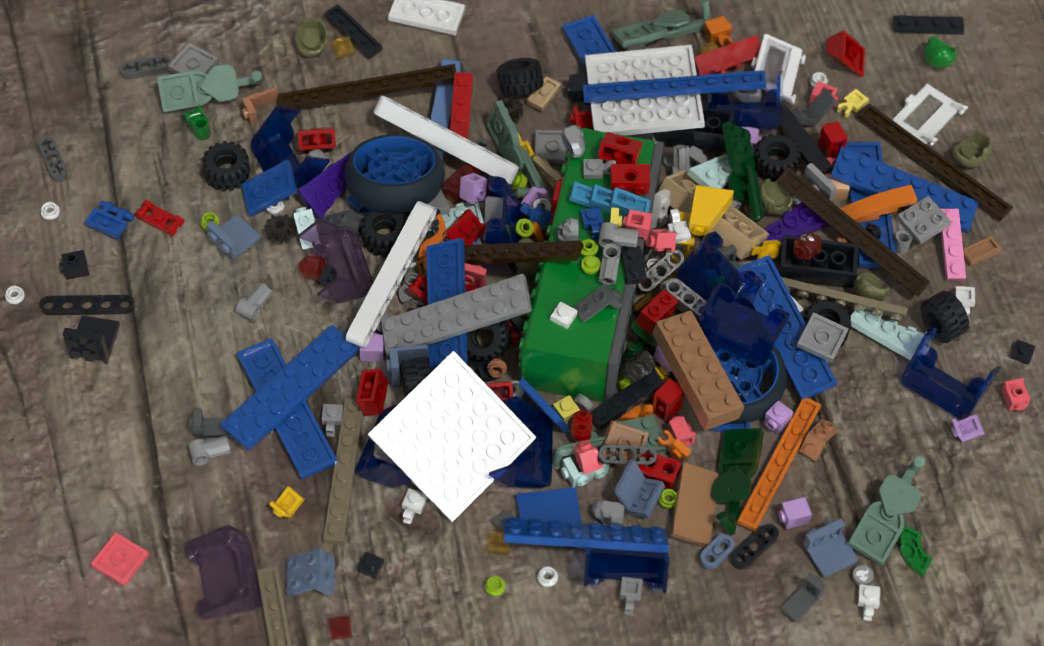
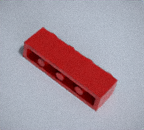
[694,35,761,75]
[450,72,474,140]

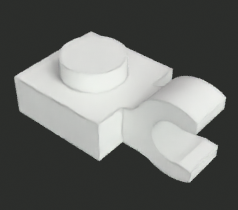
[667,209,691,243]
[954,286,975,315]
[402,488,428,525]
[858,584,880,621]

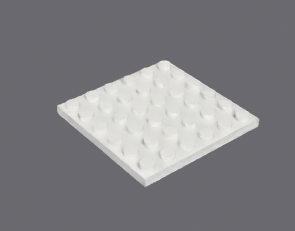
[585,45,705,135]
[367,351,536,522]

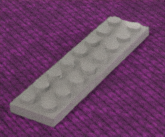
[381,274,532,358]

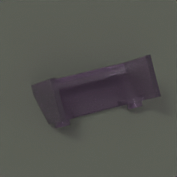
[298,218,373,303]

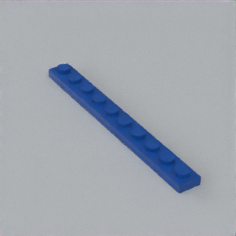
[583,70,766,103]

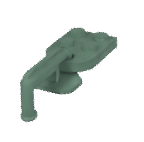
[611,0,711,49]
[157,65,262,113]
[485,100,545,198]
[551,415,667,469]
[847,456,926,566]

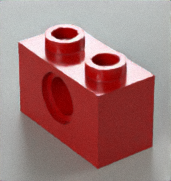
[817,121,848,158]
[298,127,336,150]
[598,132,643,164]
[610,164,650,195]
[356,368,389,416]
[653,378,684,424]

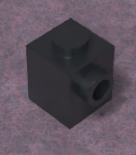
[566,73,588,102]
[59,250,90,280]

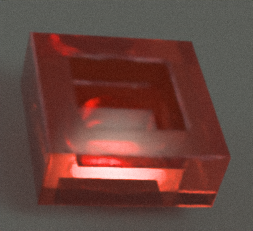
[329,615,352,641]

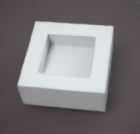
[550,302,578,329]

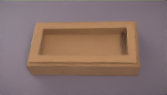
[963,235,1002,267]

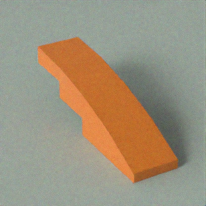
[840,185,917,223]

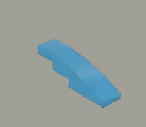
[568,182,651,216]

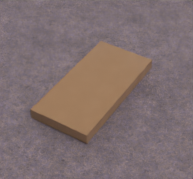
[670,462,720,547]

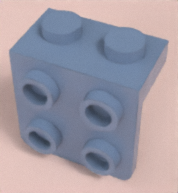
[207,215,260,260]
[386,344,429,388]
[615,460,665,518]
[803,519,858,577]
[286,548,335,596]

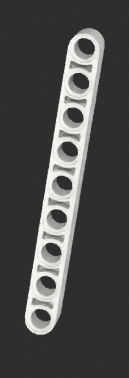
[373,96,520,184]
[346,201,437,348]

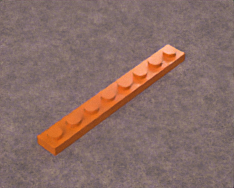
[737,398,822,532]

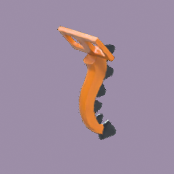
[415,209,446,278]

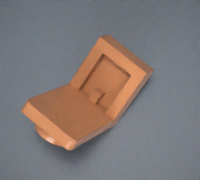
[242,88,278,125]
[799,419,838,461]

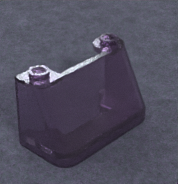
[187,524,262,619]

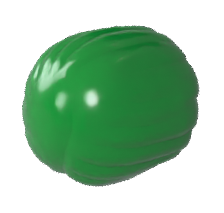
[924,36,957,68]

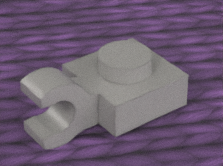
[584,159,616,179]
[322,404,344,437]
[620,577,643,616]

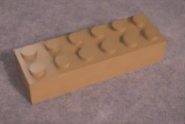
[652,311,744,431]

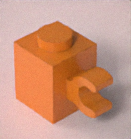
[703,16,733,48]

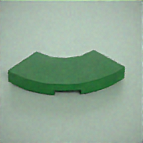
[899,525,933,577]

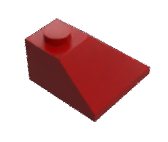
[826,30,865,77]

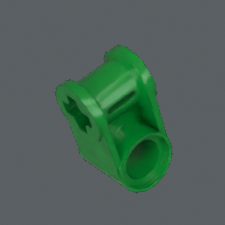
[182,105,211,140]

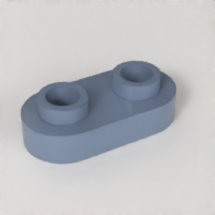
[700,534,734,569]

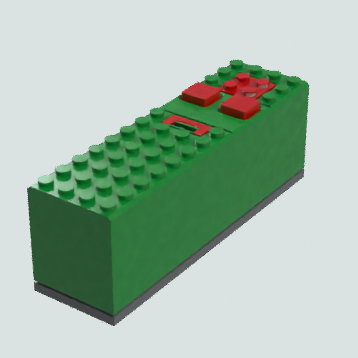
[518,127,664,403]

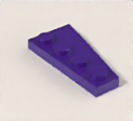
[297,151,352,221]
[764,202,830,242]

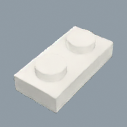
[651,189,671,229]

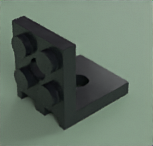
[63,315,120,364]

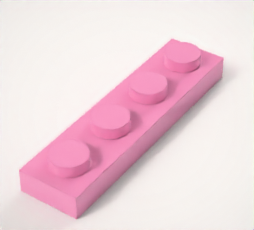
[941,209,966,281]

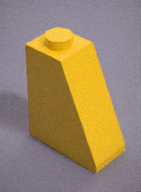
[689,185,734,236]

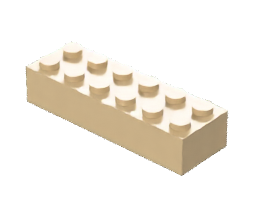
[657,170,769,260]

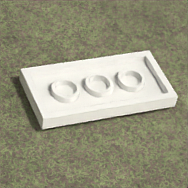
[388,0,465,35]

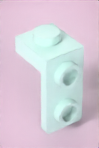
[292,207,320,250]
[561,457,609,487]

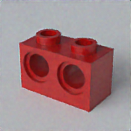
[636,289,679,335]
[638,450,681,490]

